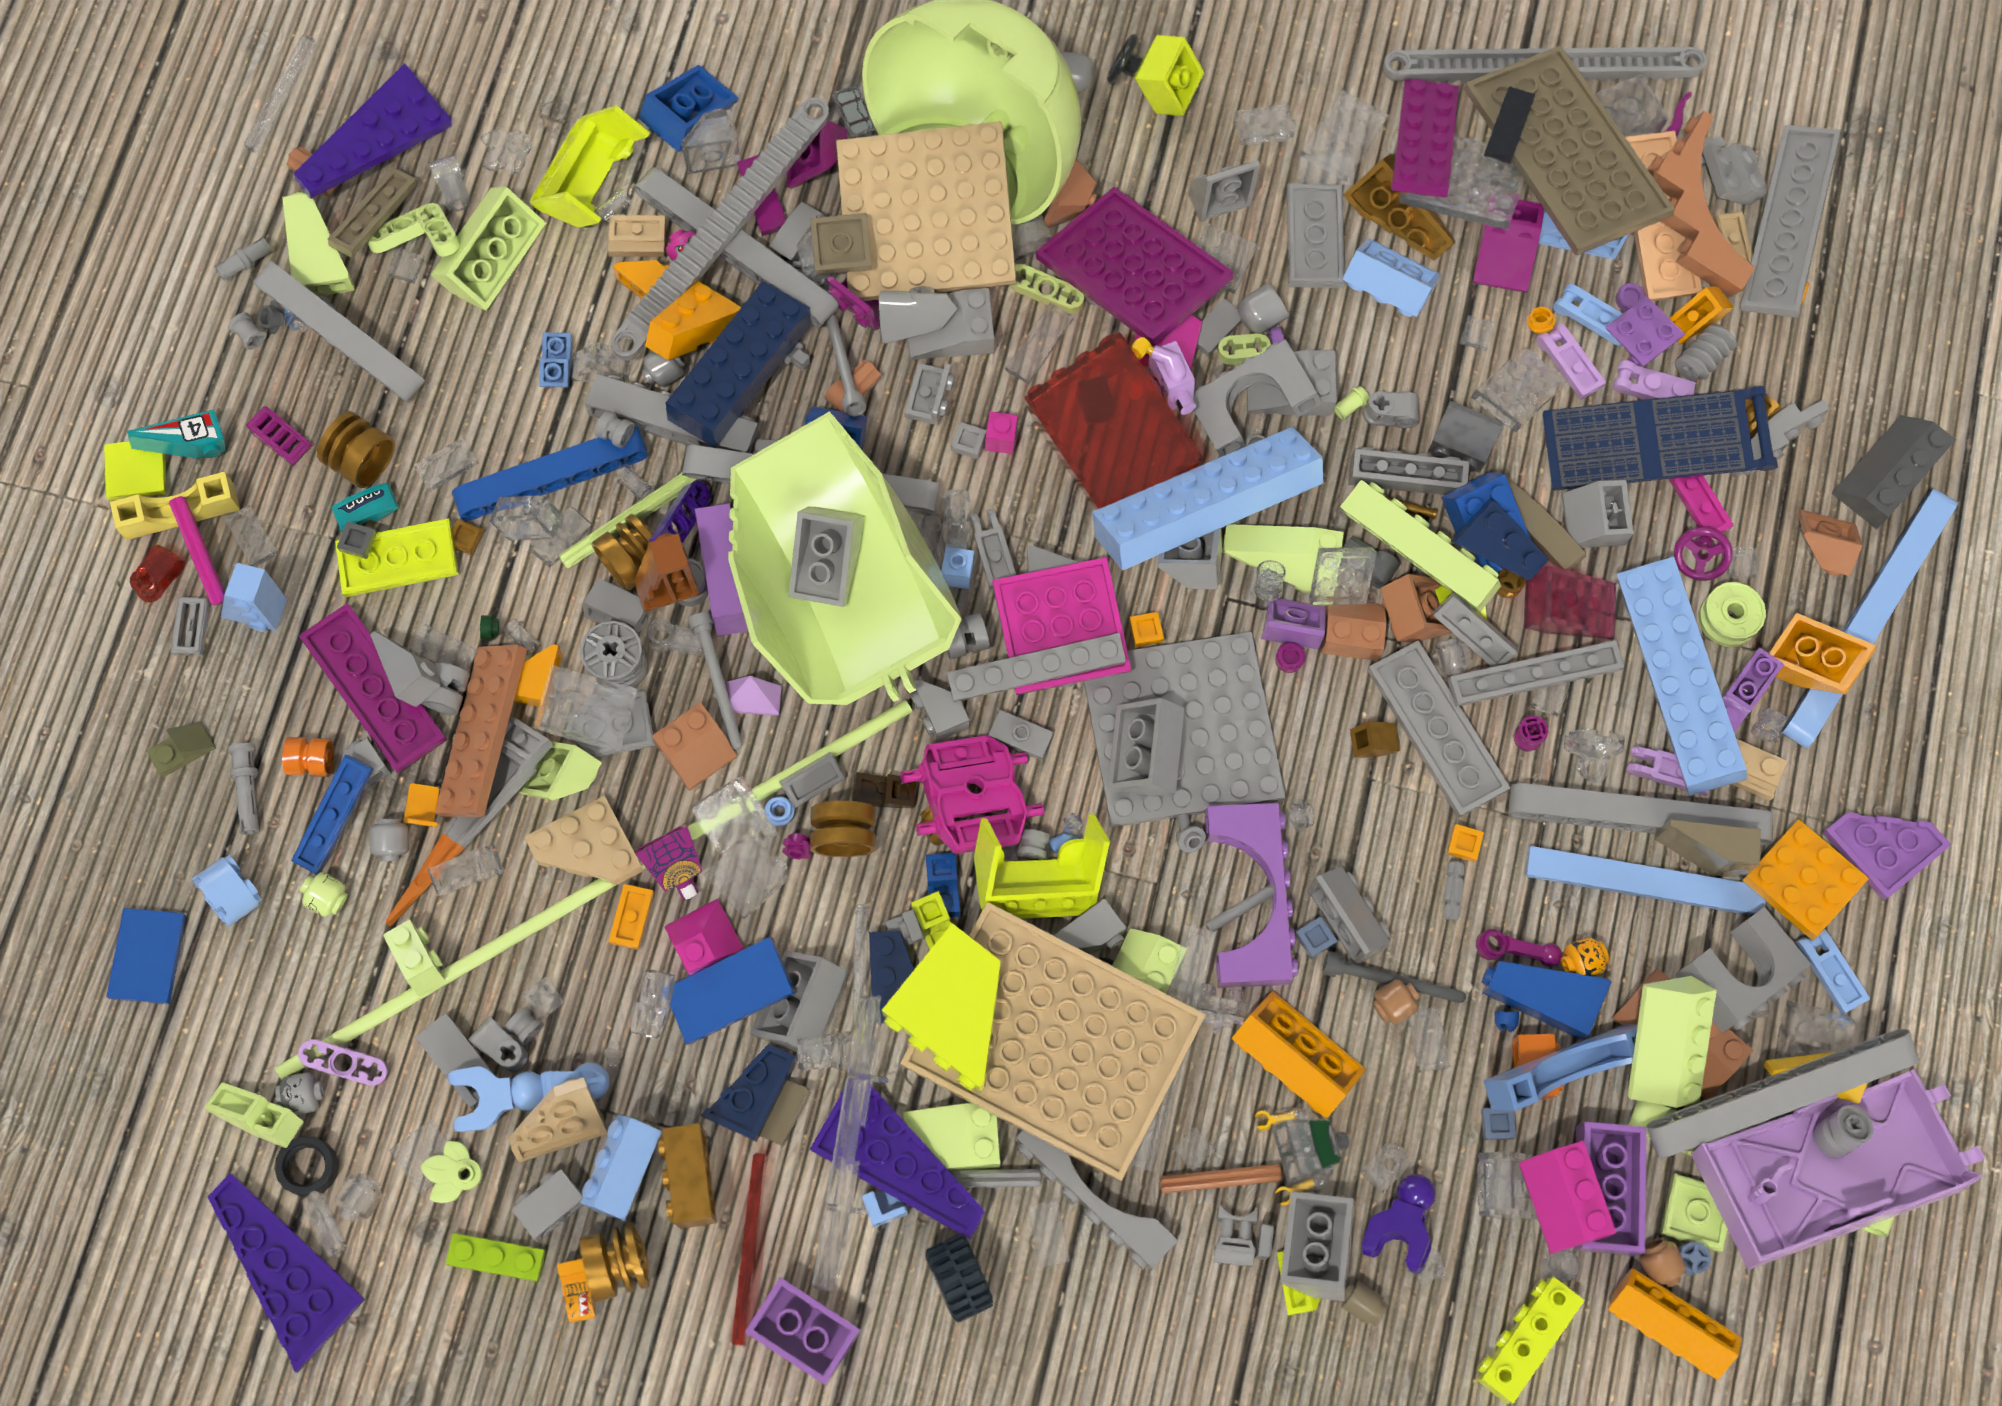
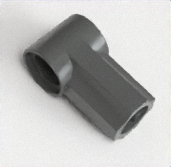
[1340,535,1400,589]

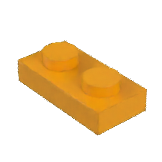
[608,884,654,950]

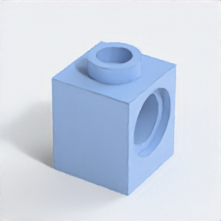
[941,547,974,589]

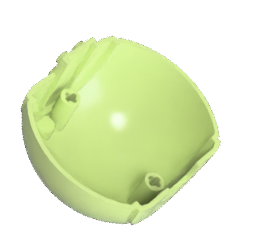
[862,0,1081,225]

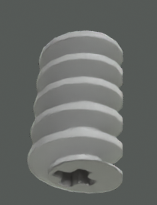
[1675,323,1737,382]

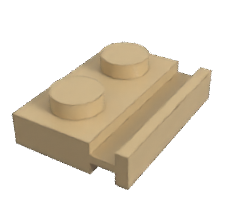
[608,215,666,257]
[1732,739,1787,801]

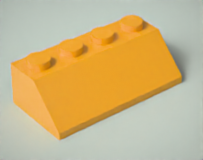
[1231,990,1367,1119]

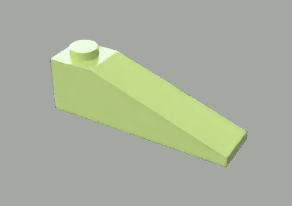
[1222,524,1344,597]

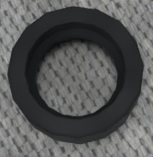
[274,1136,339,1197]

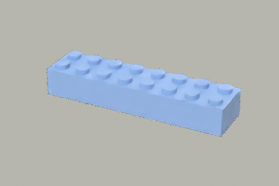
[1092,427,1323,570]
[1617,556,1747,796]

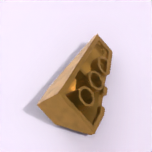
[1343,153,1456,260]

